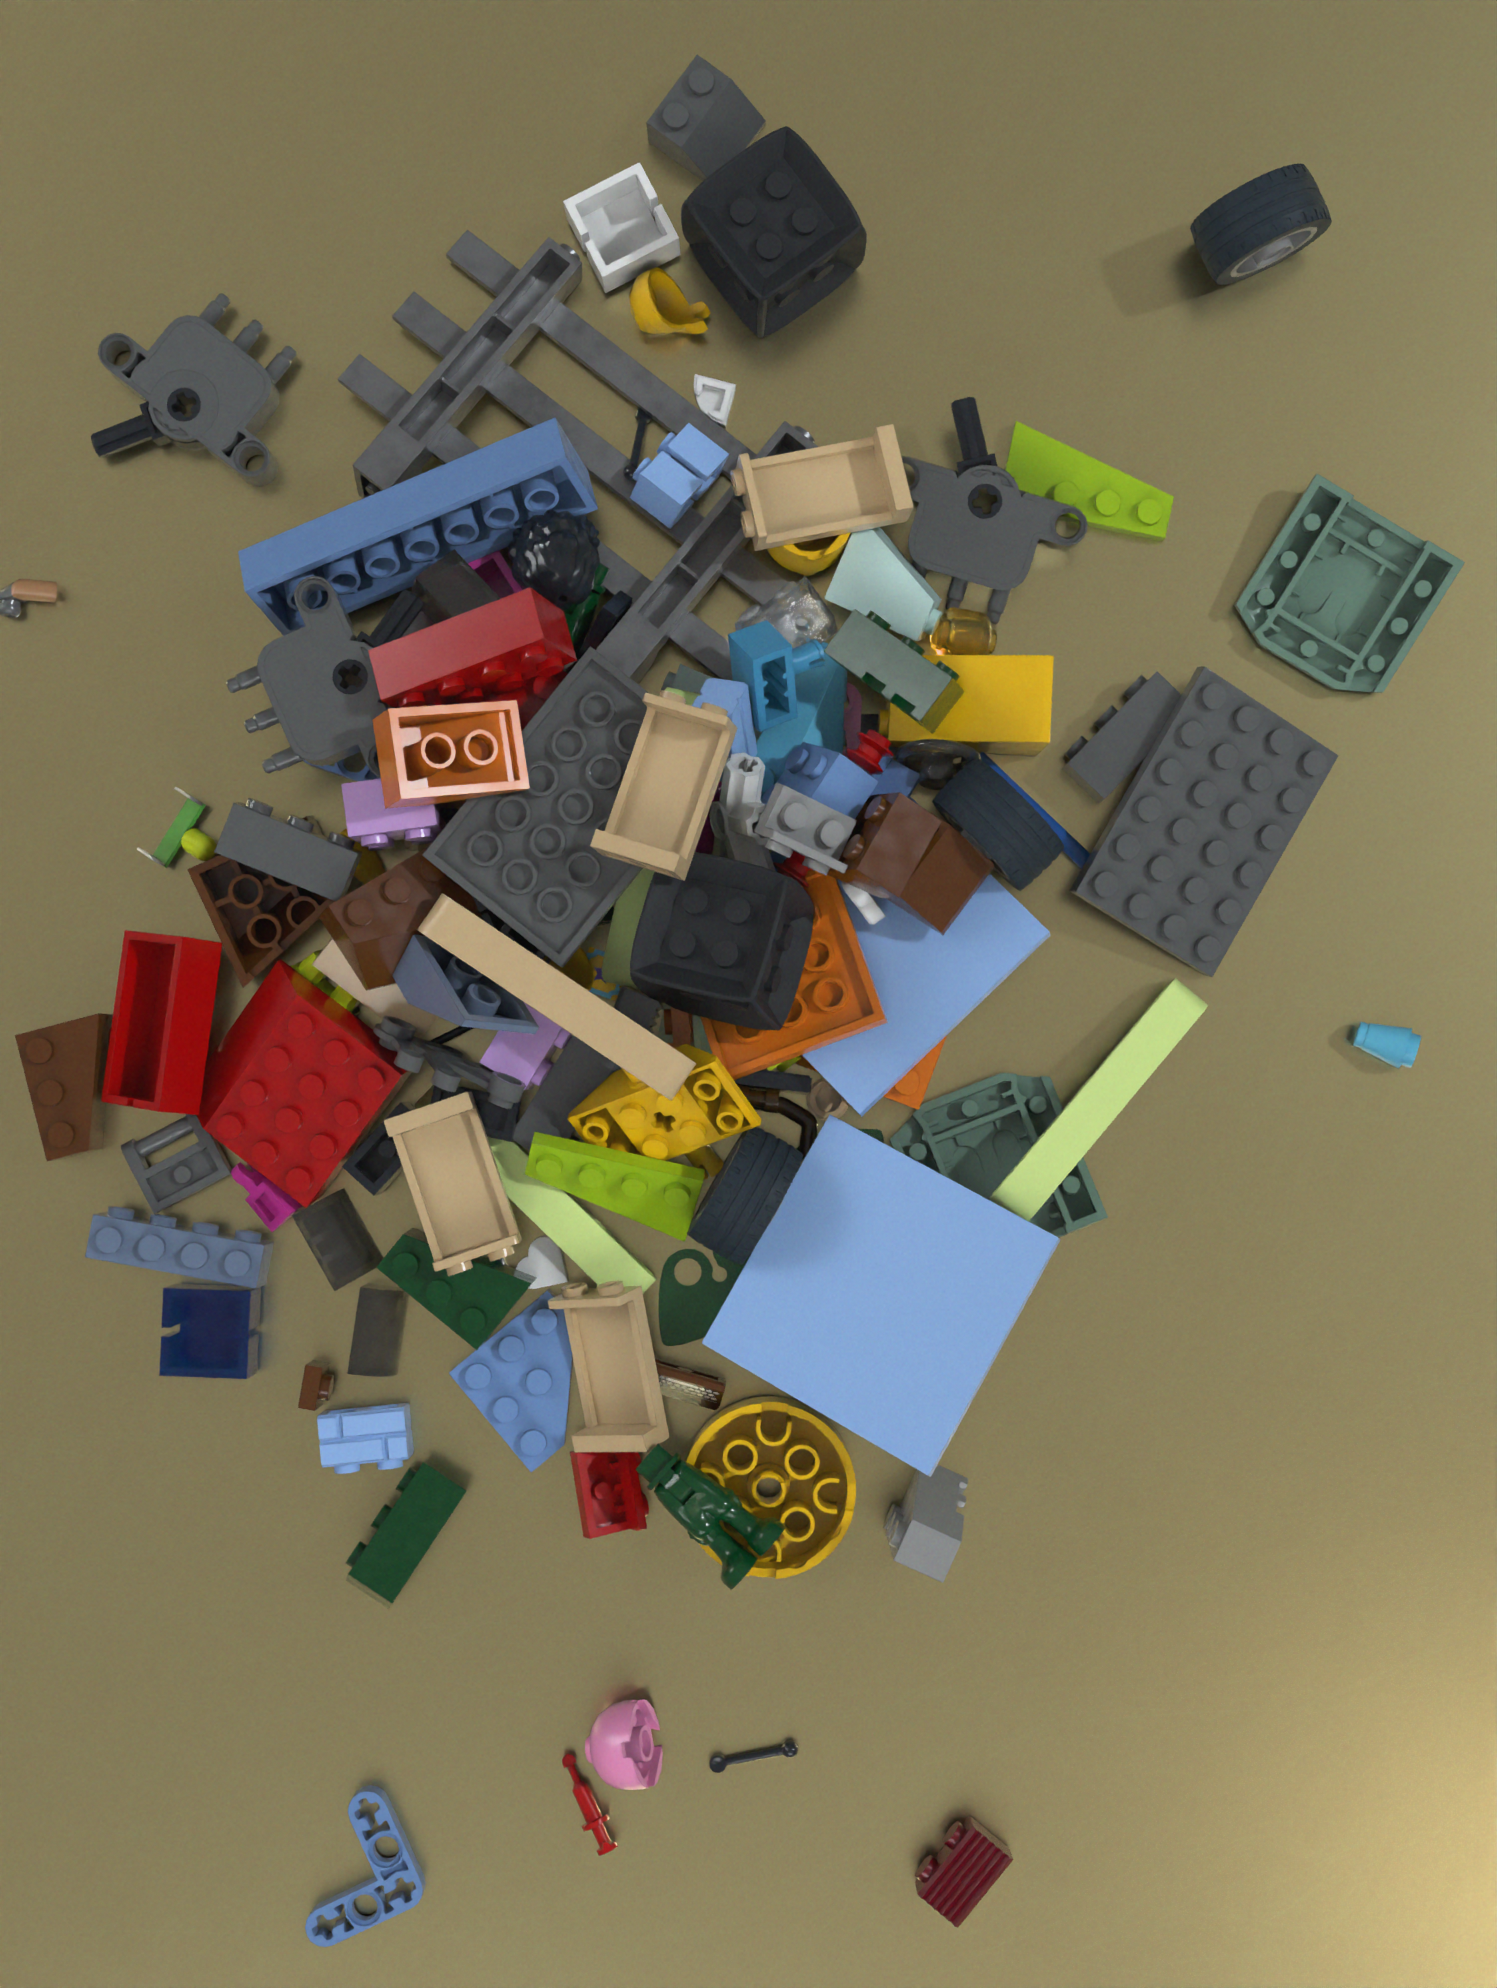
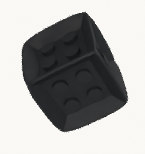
[681,126,867,338]
[630,852,814,1030]

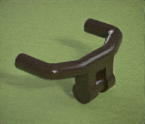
[737,1084,818,1161]

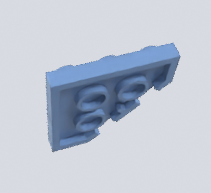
[449,1289,573,1472]

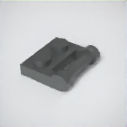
[121,1114,232,1214]

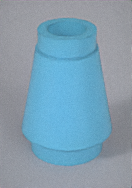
[1353,1022,1421,1069]

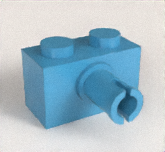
[728,620,825,732]

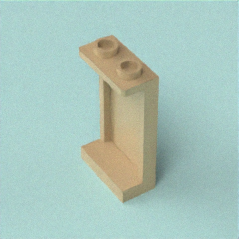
[731,424,913,551]
[590,690,738,881]
[383,1092,522,1276]
[548,1280,670,1452]

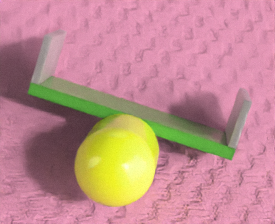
[137,787,217,868]

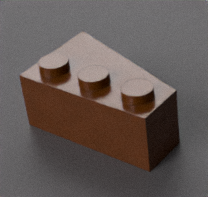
[15,1013,112,1161]

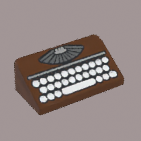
[655,1358,726,1410]

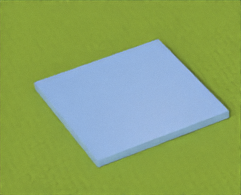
[770,797,1051,1117]
[702,1114,1060,1477]

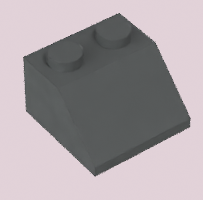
[646,54,766,181]

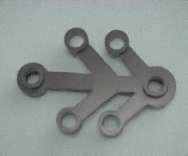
[373,1016,526,1109]

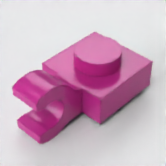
[230,1162,301,1232]

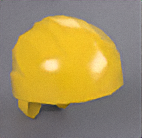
[629,267,711,334]

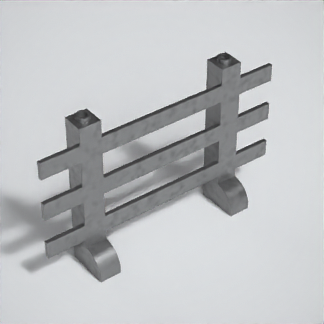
[338,230,852,684]

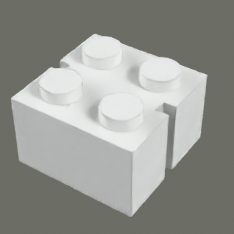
[563,162,681,293]

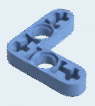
[305,1785,426,1947]

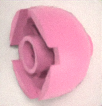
[585,1699,663,1790]

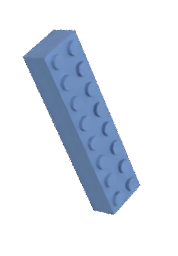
[238,418,598,636]

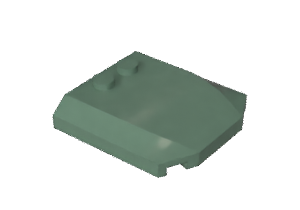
[1234,474,1465,693]
[890,1073,1108,1238]

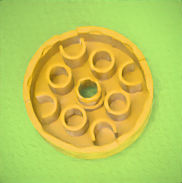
[686,1396,856,1579]

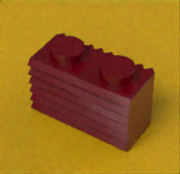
[915,1816,1013,1928]

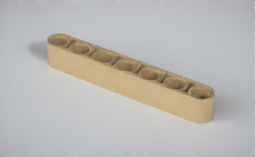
[417,893,697,1101]

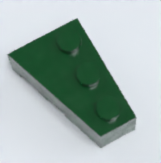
[376,1228,537,1350]

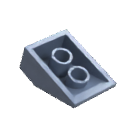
[392,935,539,1034]

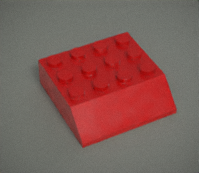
[196,959,412,1208]

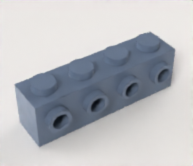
[85,1206,274,1289]

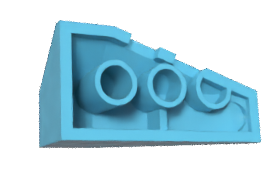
[756,637,847,800]

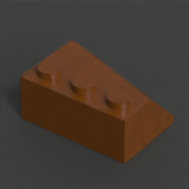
[187,815,335,988]
[319,846,484,991]

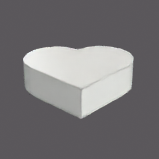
[841,881,886,925]
[516,1235,569,1289]

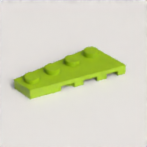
[1005,421,1174,542]
[525,1131,705,1242]

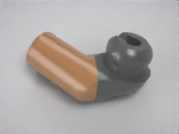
[0,579,57,618]

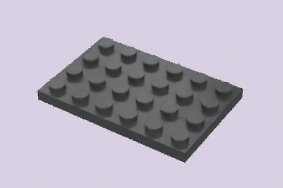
[422,646,730,968]
[1069,666,1339,977]

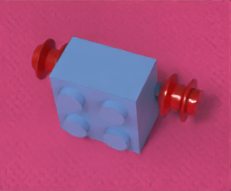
[761,729,894,888]

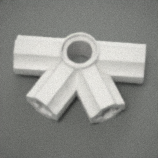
[709,752,775,871]

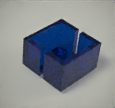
[159,1284,261,1379]

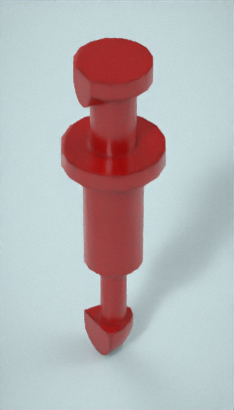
[562,1754,618,1856]

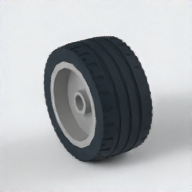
[1190,163,1332,285]
[932,758,1064,891]
[687,1127,803,1265]

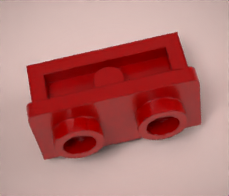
[570,1451,649,1539]

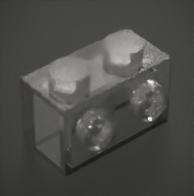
[735,576,838,648]

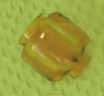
[930,607,997,655]

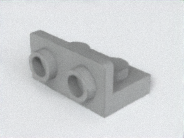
[754,782,857,876]

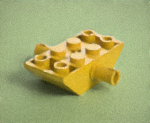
[567,1044,762,1179]

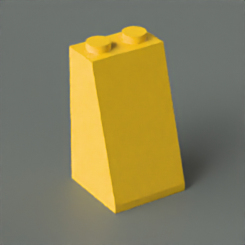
[878,655,1054,756]

